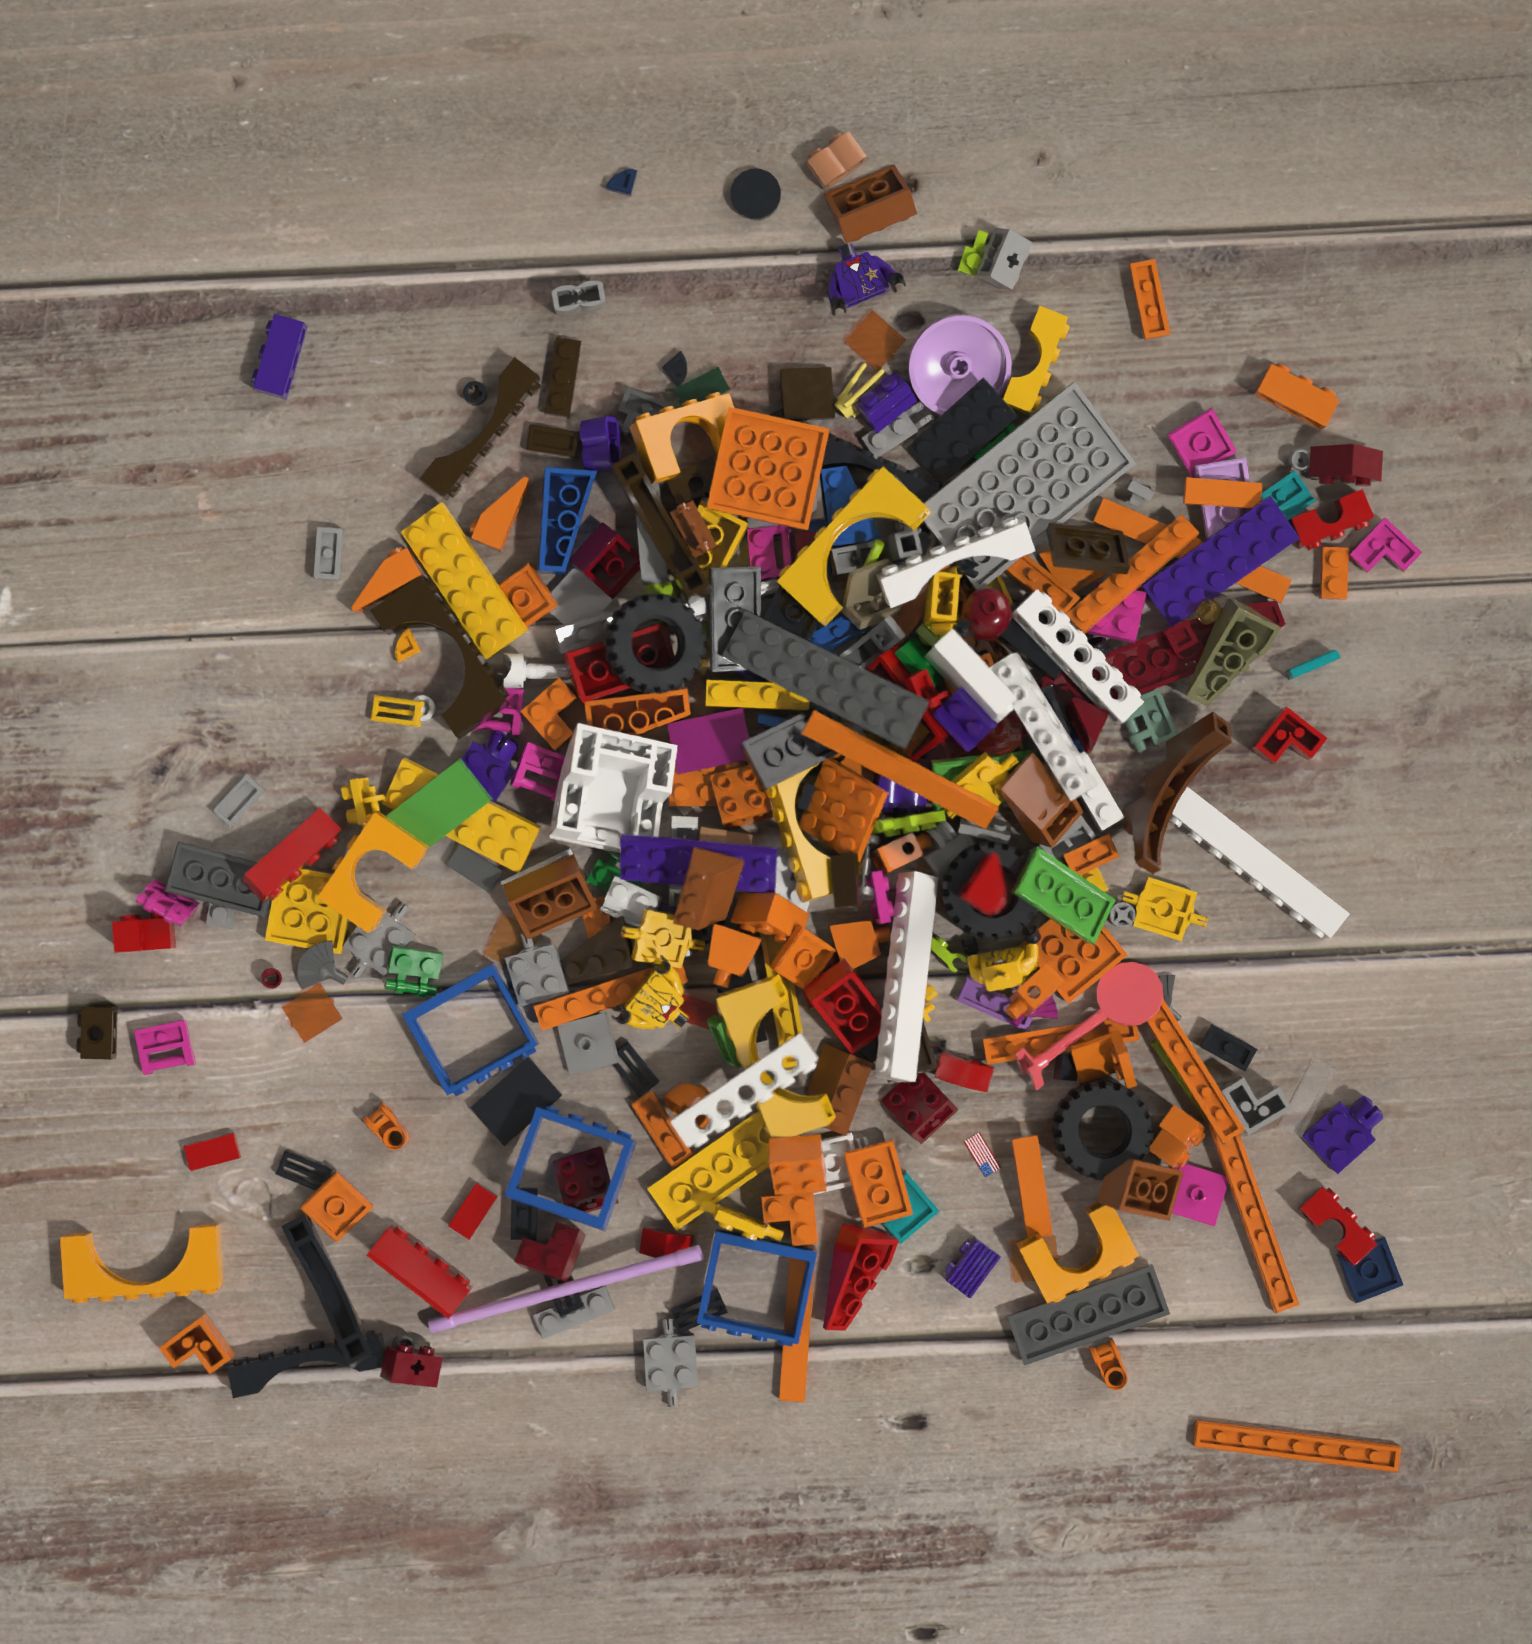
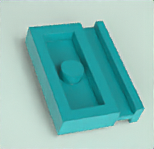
[1261,471,1316,520]

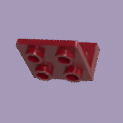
[881,1073,959,1144]
[553,1146,619,1213]

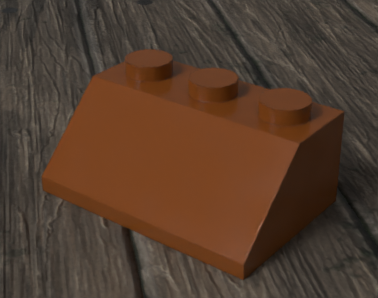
[824,164,917,244]
[673,847,745,930]
[503,854,598,939]
[805,1043,873,1136]
[1097,1159,1184,1221]

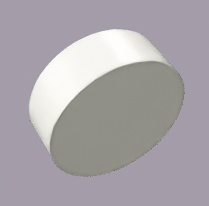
[409,695,436,721]

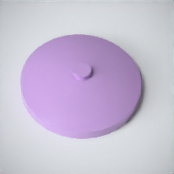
[908,314,1012,415]

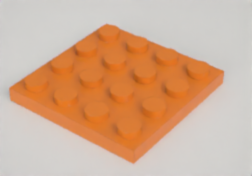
[707,407,830,531]

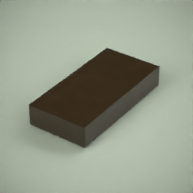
[526,424,580,458]
[830,853,862,909]

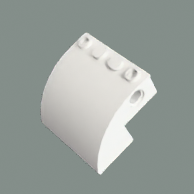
[549,723,677,853]

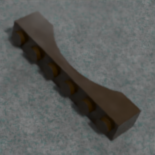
[420,357,541,500]
[611,453,712,605]

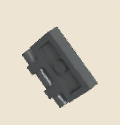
[618,387,675,437]

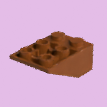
[998,752,1083,848]

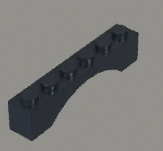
[821,437,944,503]
[281,1214,377,1368]
[227,1330,386,1398]

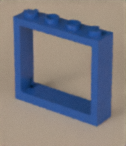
[402,963,539,1097]
[505,1105,636,1231]
[697,1229,817,1346]

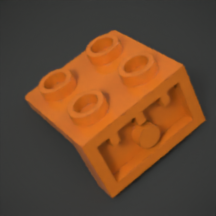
[710,765,773,830]
[1070,1031,1137,1089]

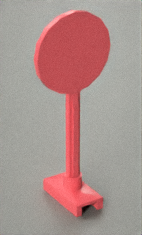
[1015,962,1164,1091]

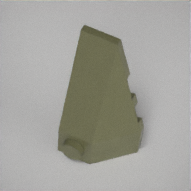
[1185,597,1281,706]

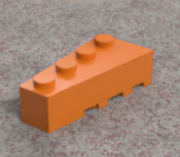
[584,687,691,736]

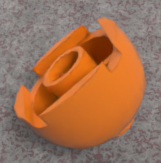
[663,1082,710,1128]

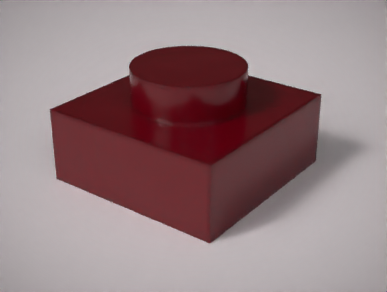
[1163,619,1199,655]

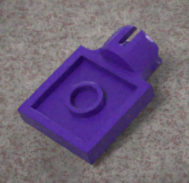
[462,730,518,803]
[1302,1096,1383,1174]

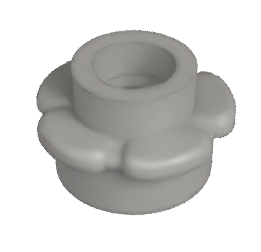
[1287,448,1310,473]

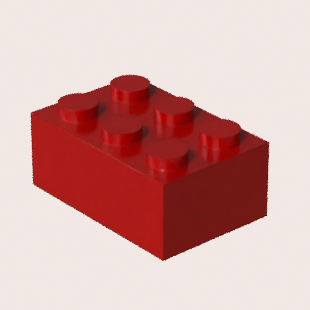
[803,958,883,1054]

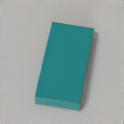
[1286,650,1341,680]

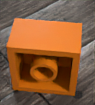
[769,1134,827,1195]

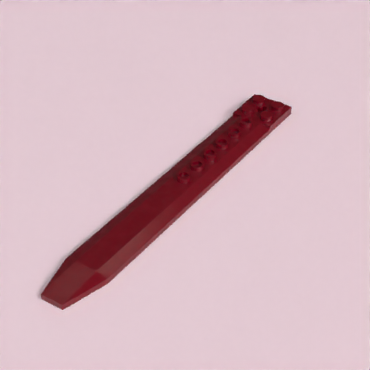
[914,600,1286,771]

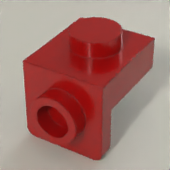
[903,668,948,709]

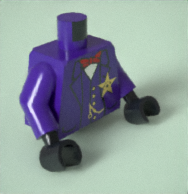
[827,243,906,316]

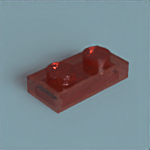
[679,994,719,1030]

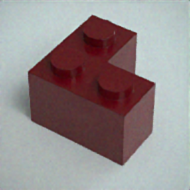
[1309,444,1383,487]
[514,1221,586,1282]

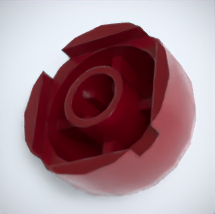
[960,587,1012,640]

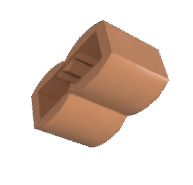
[807,132,867,190]

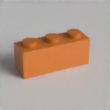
[1254,363,1340,430]

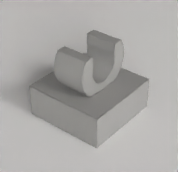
[1127,476,1156,508]

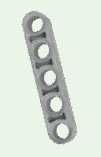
[636,462,668,585]

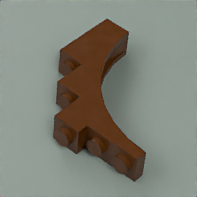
[1123,711,1232,875]

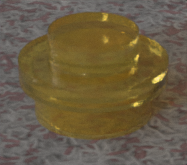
[1196,599,1221,625]

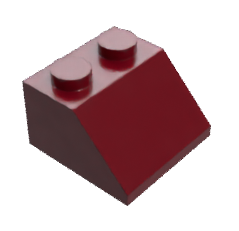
[569,522,641,600]

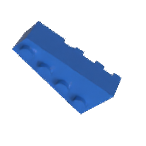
[537,467,597,575]

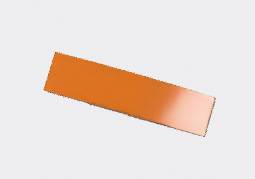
[1011,1135,1053,1238]

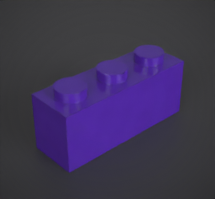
[251,314,308,400]

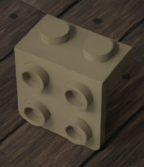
[841,559,902,630]

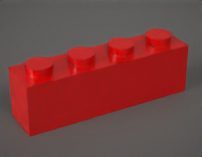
[242,808,342,903]

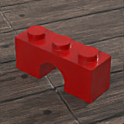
[1288,489,1374,551]
[1297,1187,1377,1266]

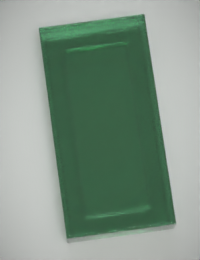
[673,366,730,407]

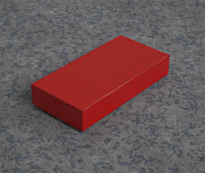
[184,1133,241,1171]
[448,1182,498,1240]

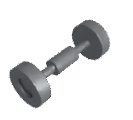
[859,834,881,901]

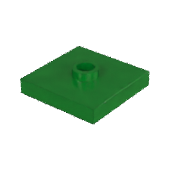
[895,635,944,687]

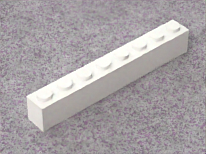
[1169,787,1350,939]
[875,871,939,1082]

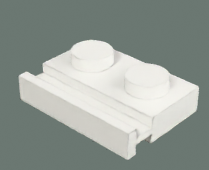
[600,876,663,928]

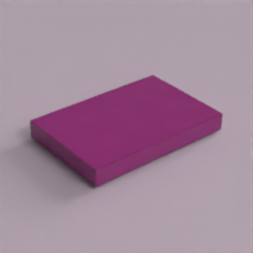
[667,708,749,774]

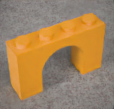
[629,392,734,485]
[317,812,430,933]
[1016,1202,1139,1304]

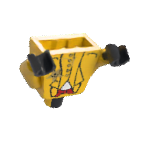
[924,559,979,637]
[961,925,1041,991]
[611,955,689,1030]

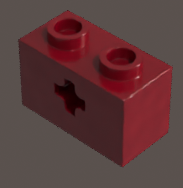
[380,1343,443,1388]

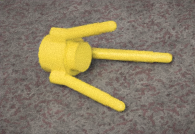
[834,363,884,419]

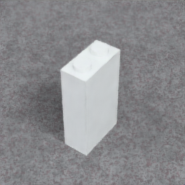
[925,629,1017,723]

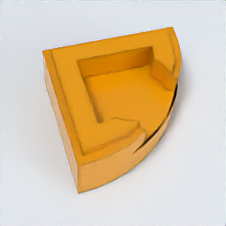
[395,628,421,663]

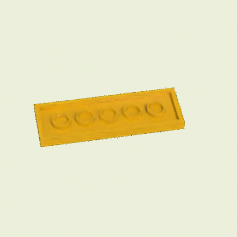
[401,503,529,660]
[382,757,542,873]
[647,1111,799,1231]

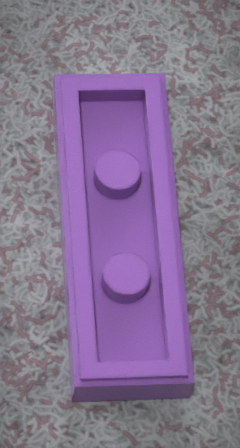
[956,977,1033,1031]

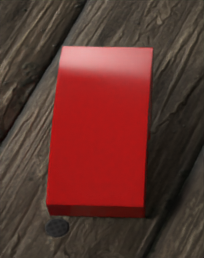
[935,1052,994,1092]

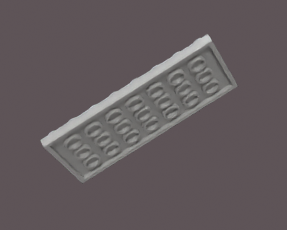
[923,382,1136,590]

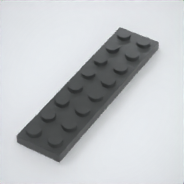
[722,610,929,749]

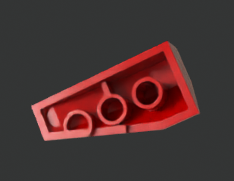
[823,1224,899,1331]

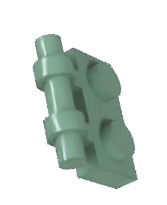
[1125,688,1178,753]

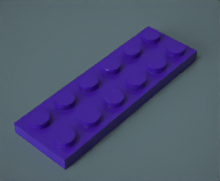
[1142,495,1300,627]
[620,834,778,893]

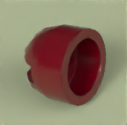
[260,968,282,989]

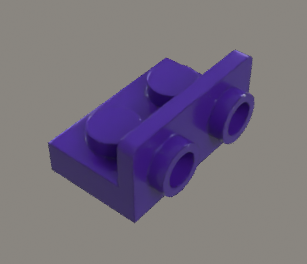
[933,687,997,752]

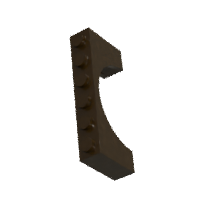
[370,575,510,739]

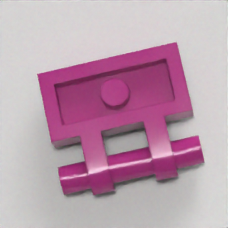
[135,879,200,927]

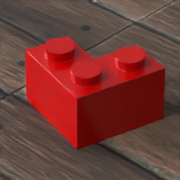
[1251,707,1328,764]
[112,913,176,953]

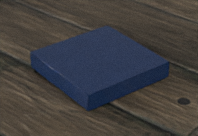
[1336,1236,1403,1304]

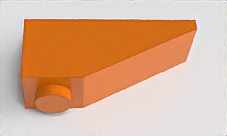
[469,476,531,552]
[351,547,424,614]

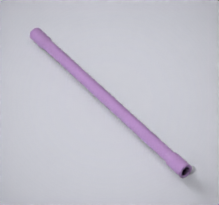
[428,1245,703,1333]

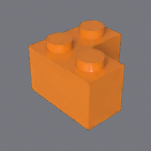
[521,677,578,751]
[730,893,809,945]
[1150,1105,1206,1169]
[761,1193,818,1246]
[159,1313,236,1374]

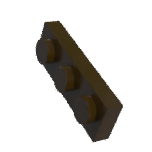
[544,337,582,418]

